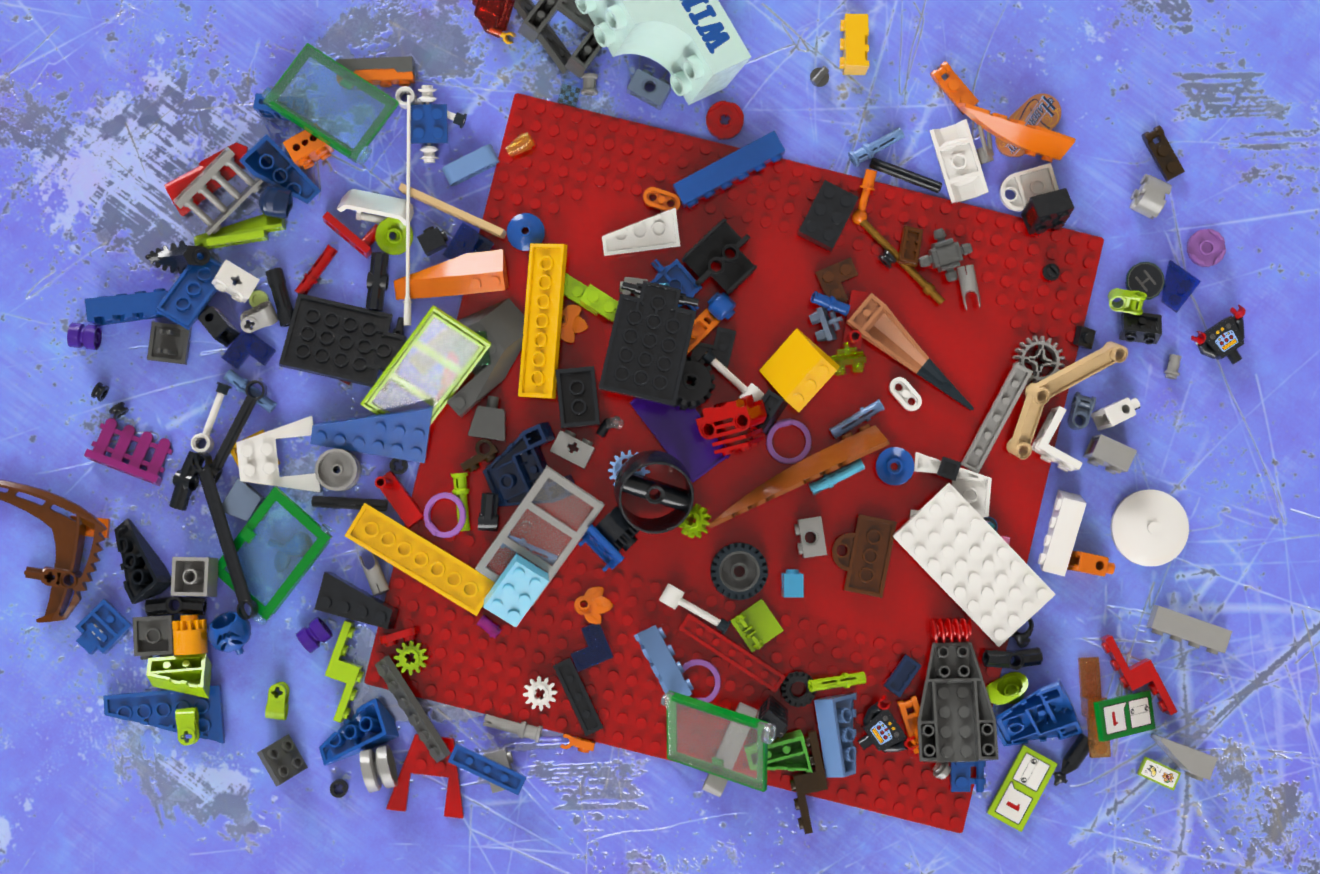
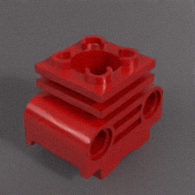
[696,394,767,456]

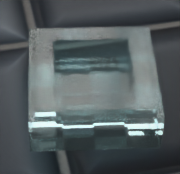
[557,83,581,107]

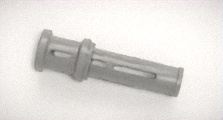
[483,714,543,743]

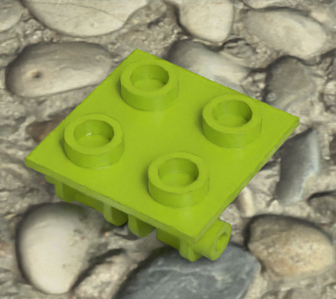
[730,599,784,652]

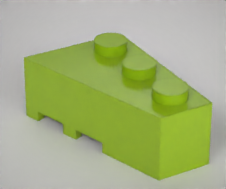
[146,653,212,699]

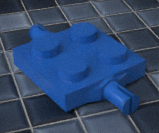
[651,259,702,311]

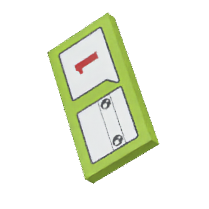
[986,744,1058,832]

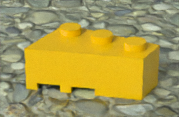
[839,14,869,75]

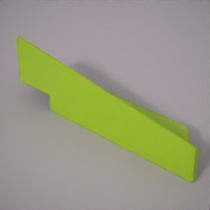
[194,214,286,250]

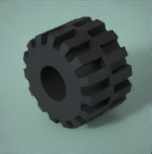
[674,356,715,410]

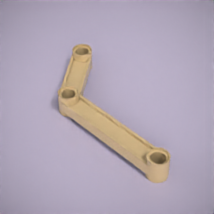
[1006,341,1128,459]

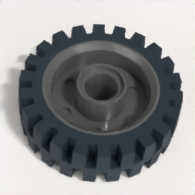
[711,543,768,600]

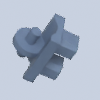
[809,307,843,342]

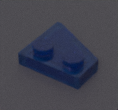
[1161,260,1201,313]

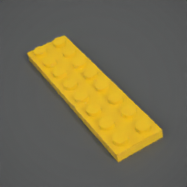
[518,243,568,399]
[345,503,495,616]

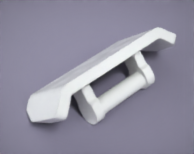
[337,189,414,226]

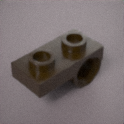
[460,439,499,473]

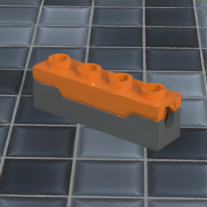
[336,56,415,89]

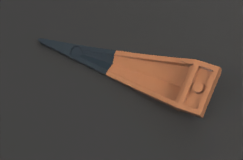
[846,293,974,410]

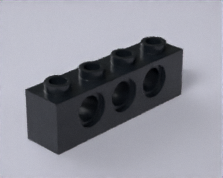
[757,695,788,740]

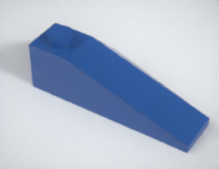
[239,134,321,204]
[319,698,399,766]

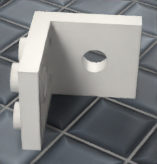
[1032,406,1083,472]

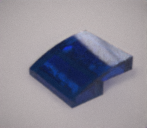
[443,222,494,259]

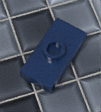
[883,654,922,697]

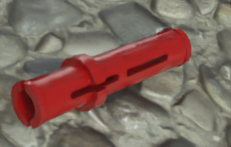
[294,245,338,295]

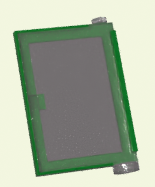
[661,690,776,792]

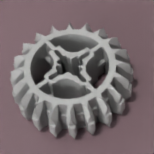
[1012,336,1065,385]

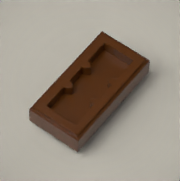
[897,225,923,267]

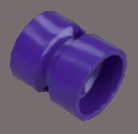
[67,322,102,350]
[296,617,333,653]

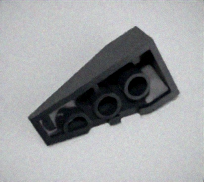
[114,518,171,604]

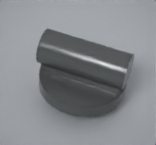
[810,66,829,87]

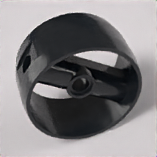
[614,450,694,534]

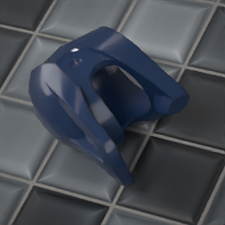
[259,186,293,218]

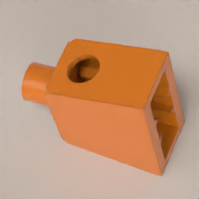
[1067,551,1115,577]

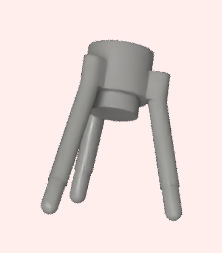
[977,125,994,165]

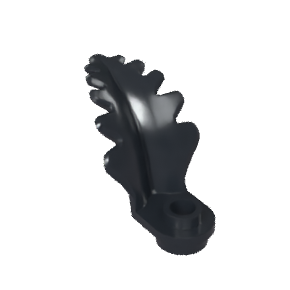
[145,240,210,274]

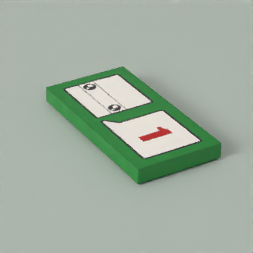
[1093,690,1156,742]

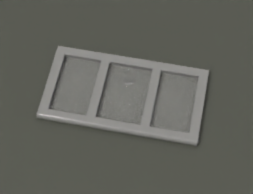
[475,466,605,606]

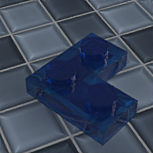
[221,330,276,369]
[571,624,614,672]

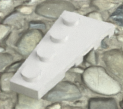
[602,208,680,256]

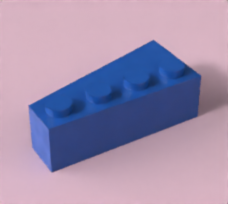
[85,288,168,326]

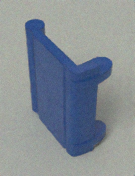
[578,524,624,572]

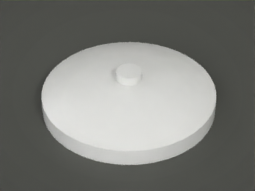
[1110,490,1189,566]

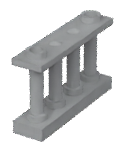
[173,146,263,235]

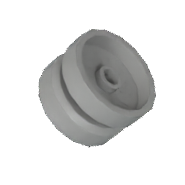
[315,448,362,491]
[359,744,398,793]

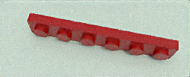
[678,613,786,693]

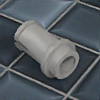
[1164,354,1182,379]

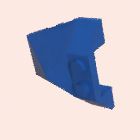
[995,680,1083,746]

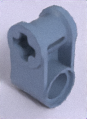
[1068,392,1096,430]

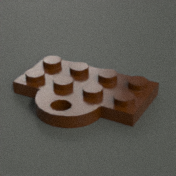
[832,514,897,598]

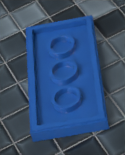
[155,253,222,330]

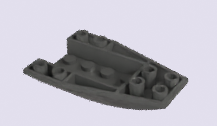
[917,642,999,763]

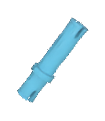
[808,458,865,495]

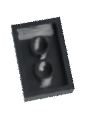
[797,180,859,252]
[556,366,600,429]

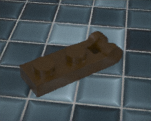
[1142,125,1185,182]

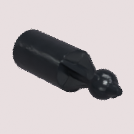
[1053,733,1096,786]

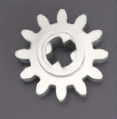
[523,676,558,711]

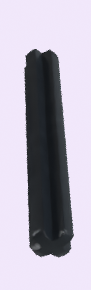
[869,158,942,193]
[311,496,388,511]

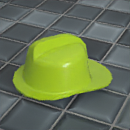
[986,672,1029,705]

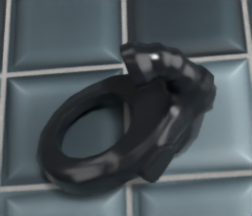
[1011,618,1034,648]

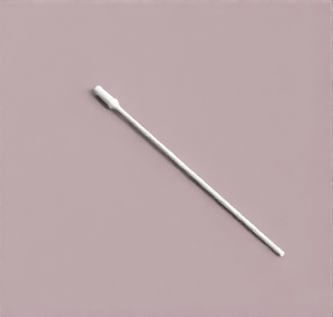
[403,95,412,326]

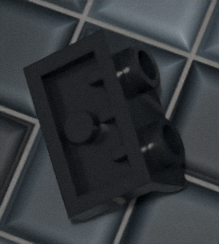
[1119,312,1162,344]

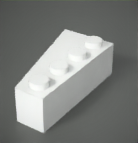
[1038,490,1087,577]

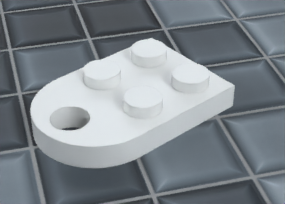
[999,163,1059,212]

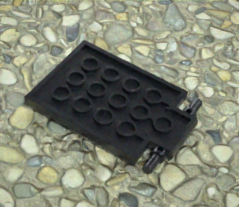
[598,280,699,407]
[279,293,407,391]

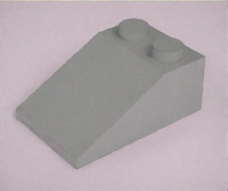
[1150,734,1218,781]

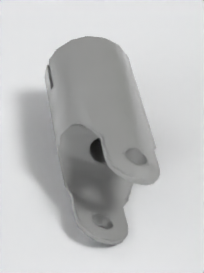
[957,265,981,310]
[359,553,390,596]

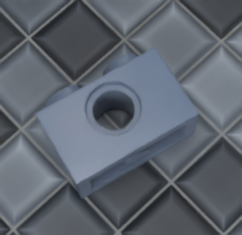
[627,68,671,110]

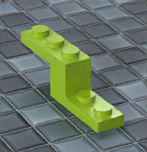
[564,273,618,323]
[324,620,364,723]

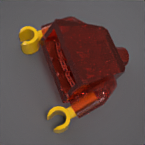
[472,0,516,44]

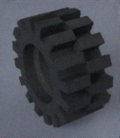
[781,671,817,707]

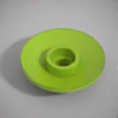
[375,217,413,255]

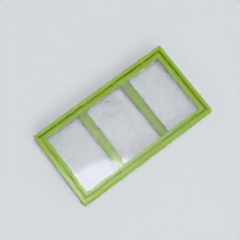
[360,305,491,424]

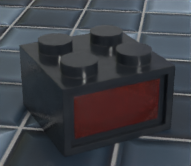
[1021,188,1074,234]

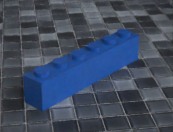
[673,131,785,208]

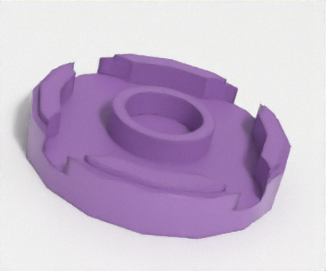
[1187,229,1226,267]

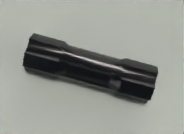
[265,267,294,327]

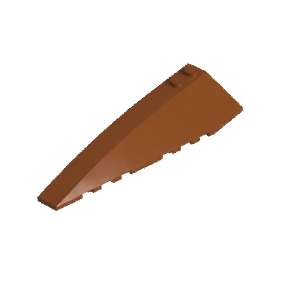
[709,424,890,528]

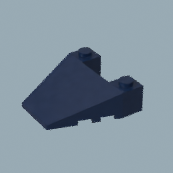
[483,422,575,507]

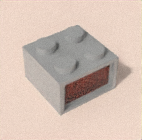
[1083,434,1137,474]

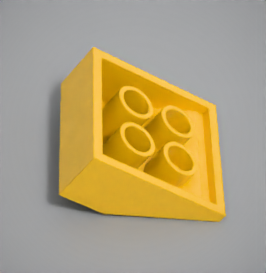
[759,328,840,412]

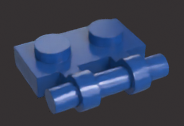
[950,761,986,792]

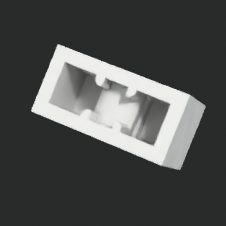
[211,260,260,303]

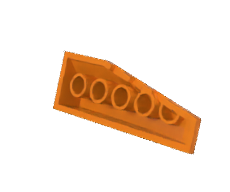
[957,103,1076,163]
[394,249,509,300]

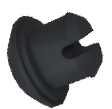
[1043,264,1060,281]

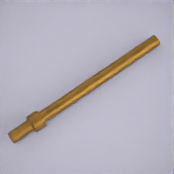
[860,220,945,305]

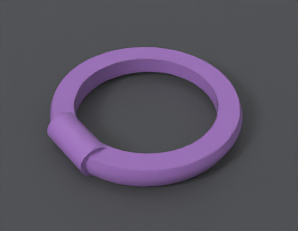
[766,417,812,464]
[424,492,466,538]
[682,659,721,703]

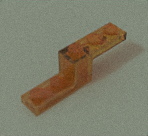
[1078,657,1111,758]

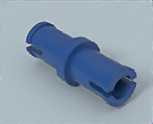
[810,291,850,316]

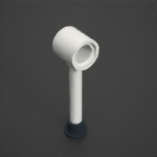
[395,86,467,128]
[701,348,765,402]
[191,382,232,453]
[659,583,731,635]

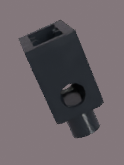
[198,305,241,347]

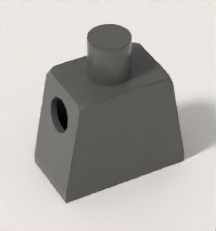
[468,396,506,442]

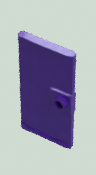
[630,398,730,483]

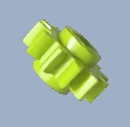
[678,504,712,539]
[394,640,429,675]

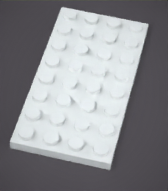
[892,483,1056,647]

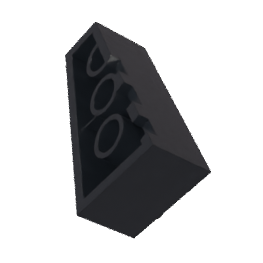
[315,572,398,629]

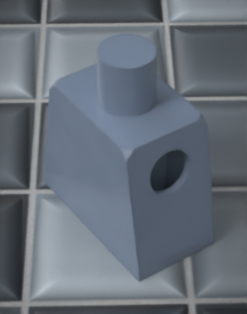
[222,478,269,521]

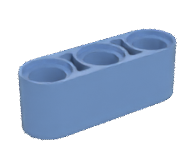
[442,144,500,186]

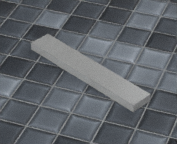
[961,362,1033,473]

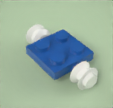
[411,85,448,163]

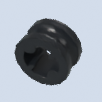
[878,250,897,269]
[91,382,109,402]
[109,402,129,420]
[390,458,408,474]
[330,779,348,798]

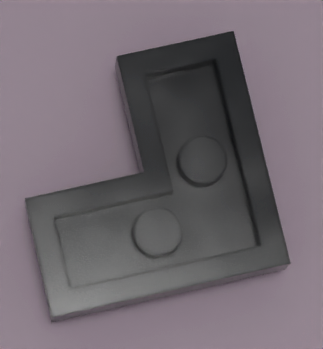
[691,327,737,369]

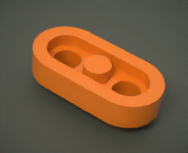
[643,187,680,212]

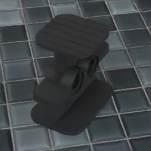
[682,218,757,295]

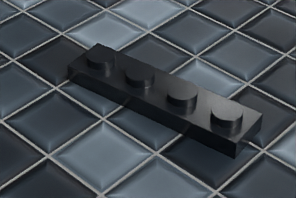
[553,657,604,736]

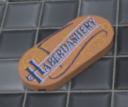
[995,94,1061,157]

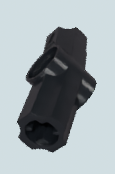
[366,252,389,311]
[169,451,205,511]
[145,596,207,617]
[982,647,1043,670]

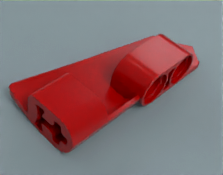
[164,142,248,216]

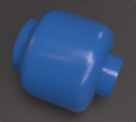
[707,292,736,320]

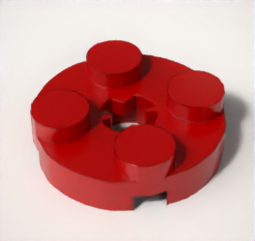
[706,101,744,140]

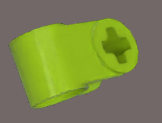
[1108,288,1147,315]
[265,682,290,720]
[175,707,200,746]

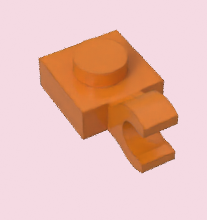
[560,734,595,753]

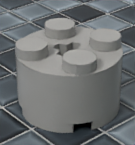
[1129,174,1172,219]

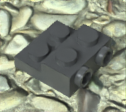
[133,615,174,660]

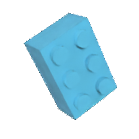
[483,554,549,627]

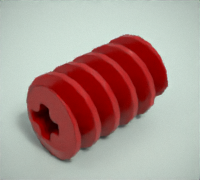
[930,618,972,643]

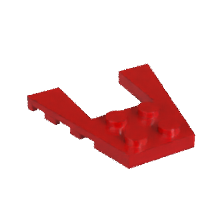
[386,734,464,819]

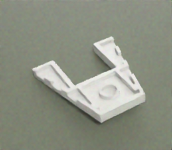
[236,416,320,493]
[910,452,992,518]

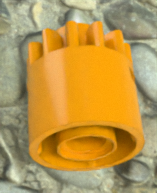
[172,614,208,655]

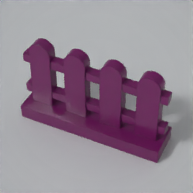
[84,418,173,486]

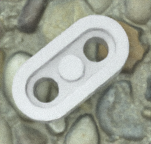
[889,377,922,411]

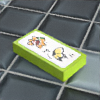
[1137,756,1181,791]

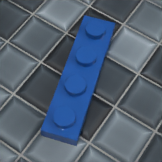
[448,743,527,795]

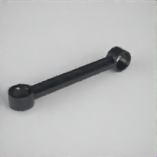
[211,380,267,483]

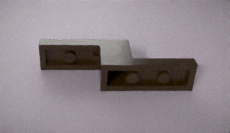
[790,730,828,834]

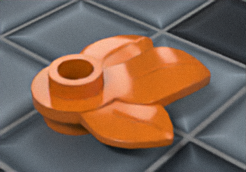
[560,305,588,343]
[574,587,613,624]

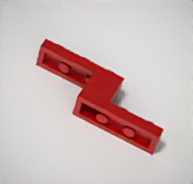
[1101,634,1178,715]

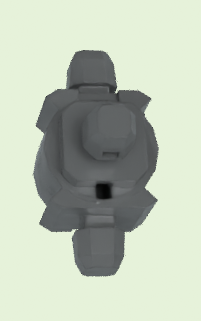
[918,228,973,282]

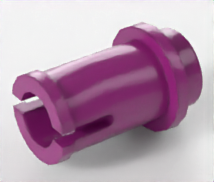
[476,615,502,638]

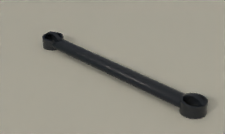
[191,452,259,620]

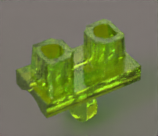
[829,343,867,376]

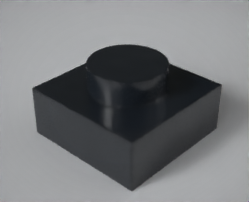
[1073,326,1096,349]
[937,457,961,481]

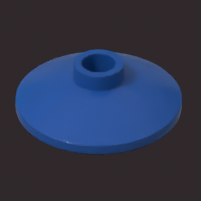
[507,213,545,251]
[876,447,914,486]

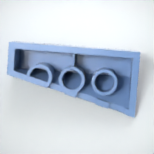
[634,625,694,700]
[814,693,857,778]

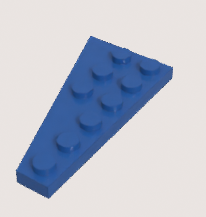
[310,406,433,463]
[103,685,225,744]

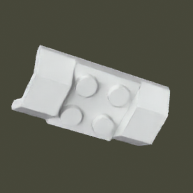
[930,119,989,204]

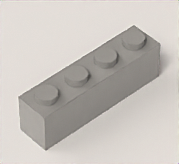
[1146,605,1232,655]

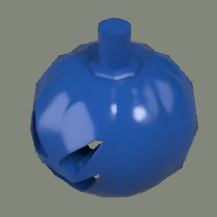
[208,611,251,655]

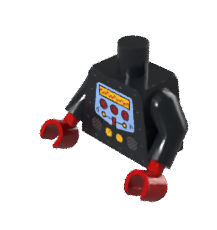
[1191,305,1246,365]
[858,695,918,753]

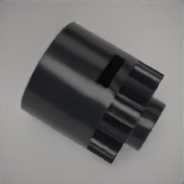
[595,506,640,551]

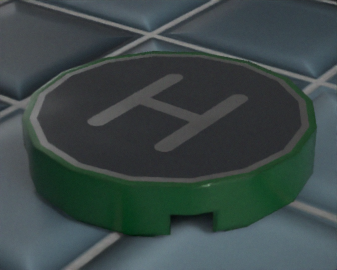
[1125,262,1165,300]

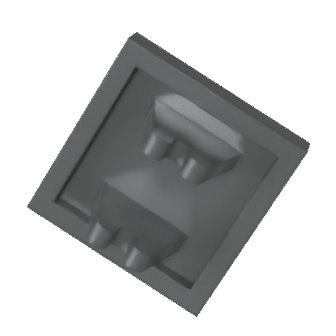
[147,322,192,365]
[257,734,308,787]

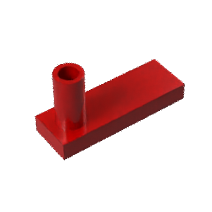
[323,211,378,258]
[841,290,870,350]
[375,471,424,528]

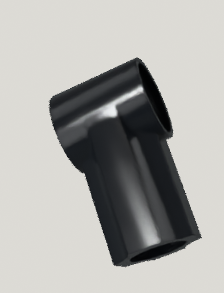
[478,493,499,532]

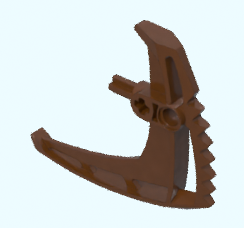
[0,480,107,623]

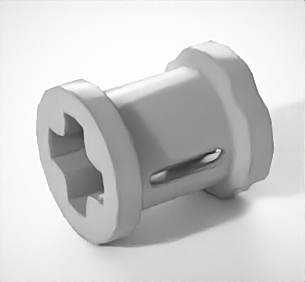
[581,73,598,96]

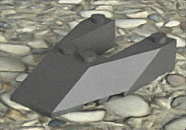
[518,0,602,78]
[408,298,524,418]

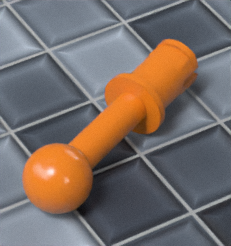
[852,169,877,225]

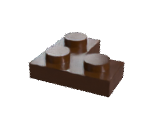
[815,257,858,302]

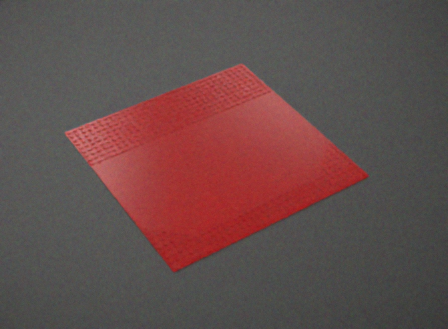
[364,93,1104,833]

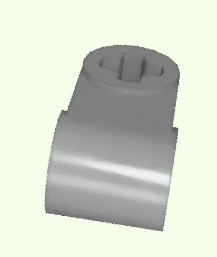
[240,301,279,333]

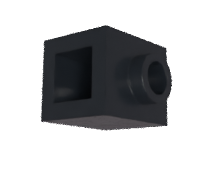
[417,226,449,257]

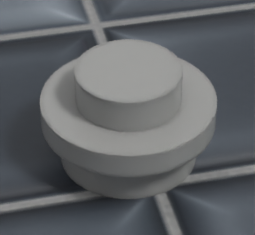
[933,762,951,779]

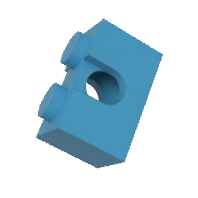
[781,569,804,597]

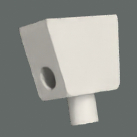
[1091,397,1140,431]

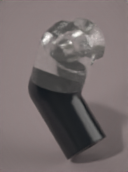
[596,416,624,438]

